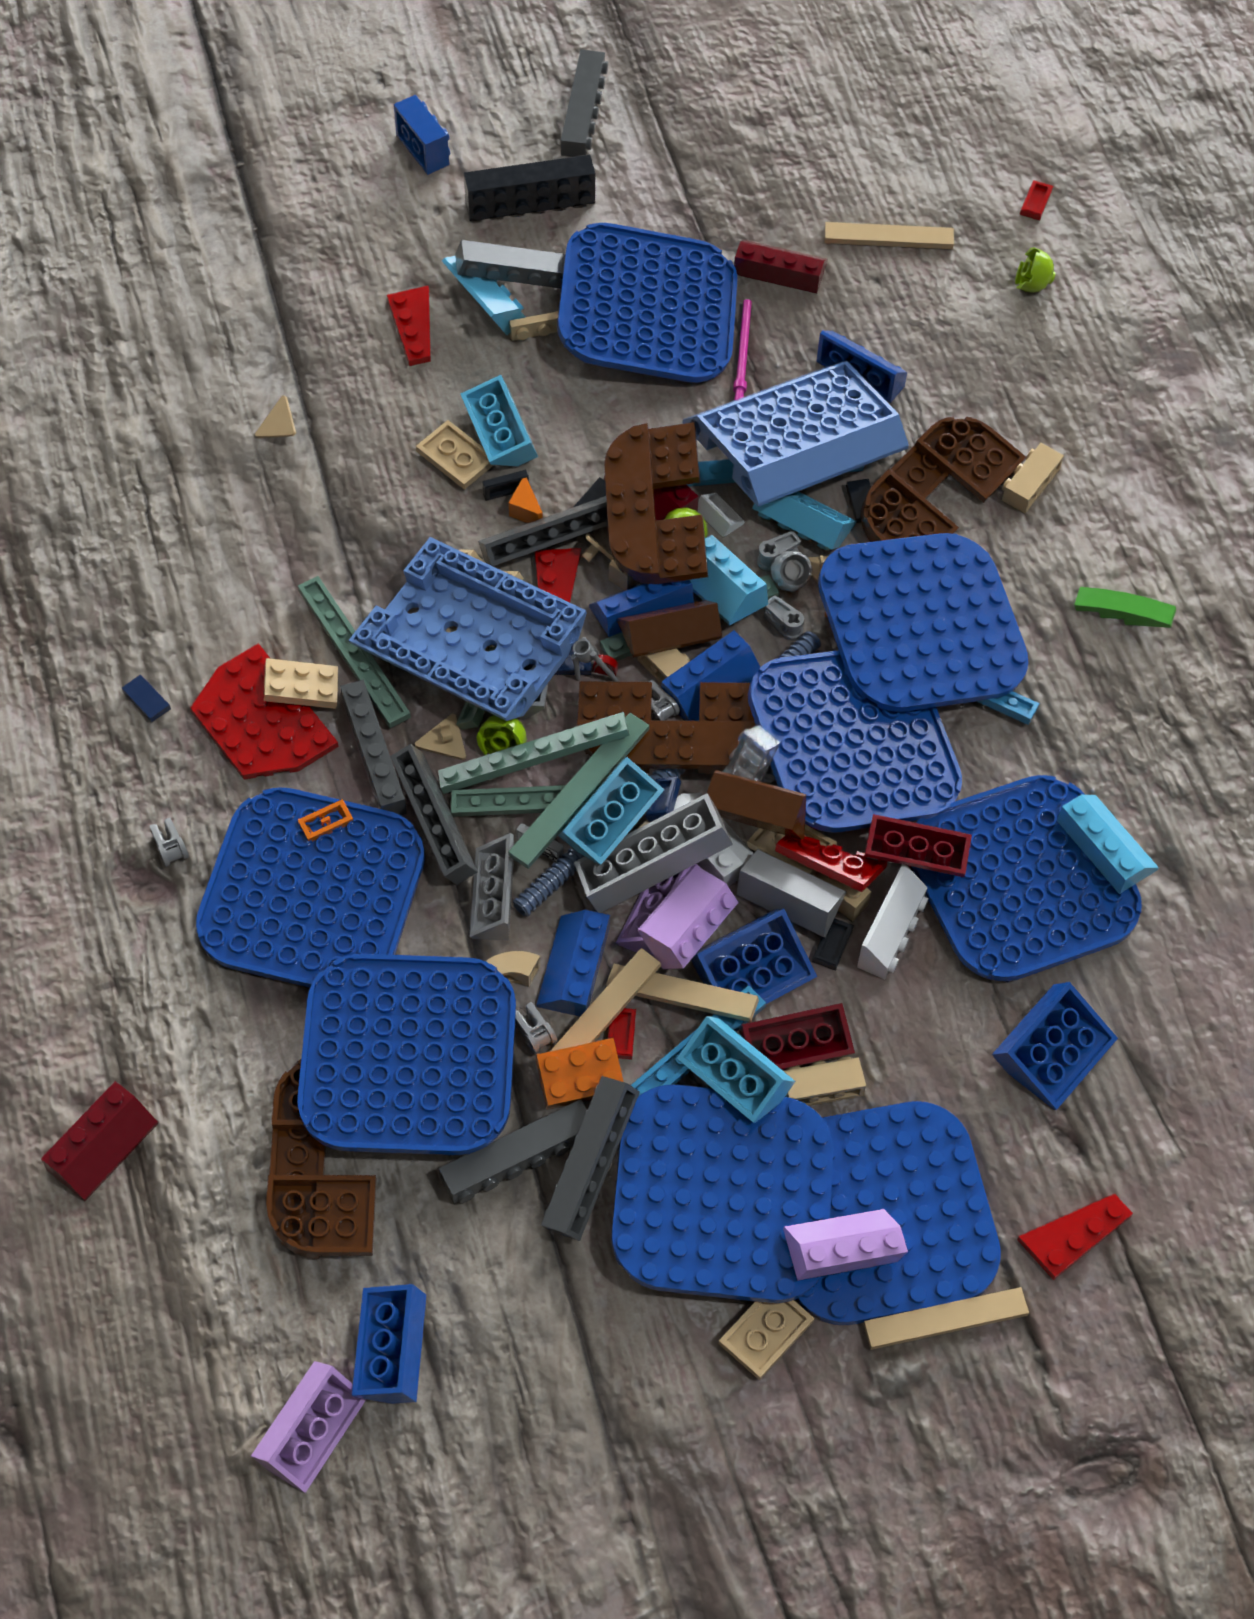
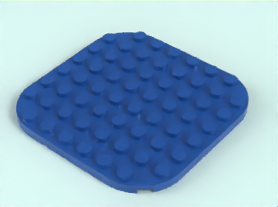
[557,223,737,383]
[818,533,1028,712]
[748,650,962,832]
[911,775,1142,981]
[196,787,425,988]
[298,954,516,1155]
[611,1085,833,1303]
[796,1101,1001,1325]

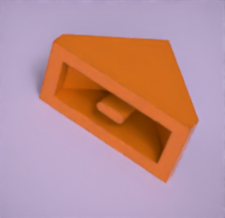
[509,477,543,523]
[298,799,353,842]

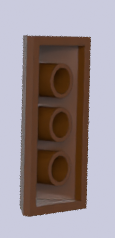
[617,600,722,658]
[707,770,806,840]

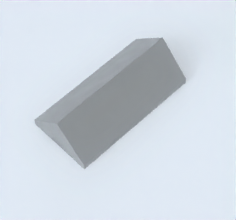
[470,833,514,940]
[737,849,846,937]

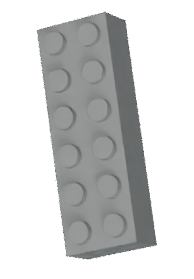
[574,793,733,913]

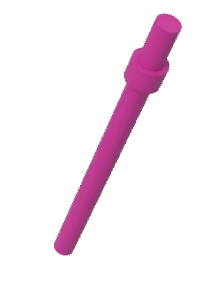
[733,299,752,400]

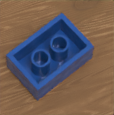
[394,95,451,175]

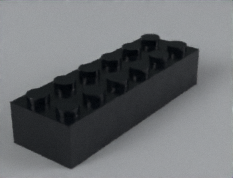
[464,154,596,221]

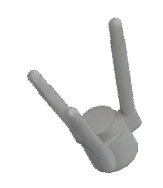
[571,637,618,682]

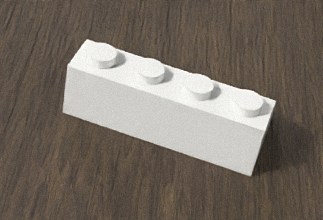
[674,793,754,887]
[857,864,929,980]

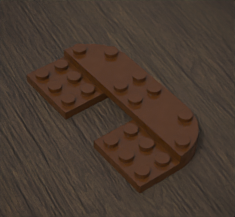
[861,416,1026,542]
[604,422,708,584]
[577,681,766,774]
[266,1059,376,1259]

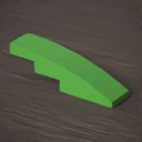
[1074,587,1176,628]

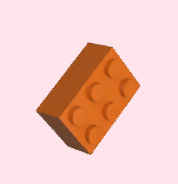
[535,1038,624,1110]

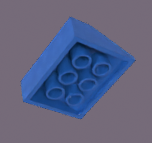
[691,908,817,1004]
[992,982,1118,1110]

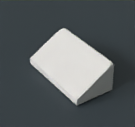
[698,493,745,537]

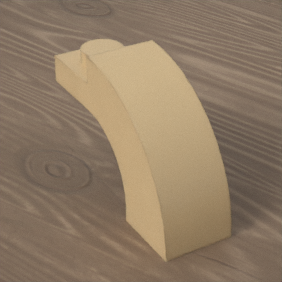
[486,951,540,987]

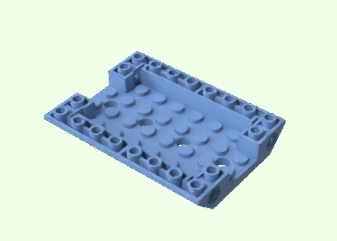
[682,361,909,507]
[349,537,587,721]

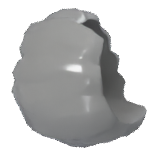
[770,551,813,592]

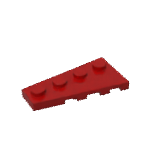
[387,285,431,366]
[535,548,581,603]
[775,835,887,892]
[1017,1194,1133,1280]

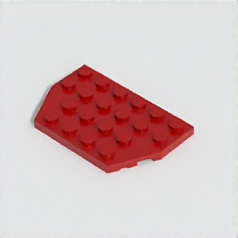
[190,643,339,780]

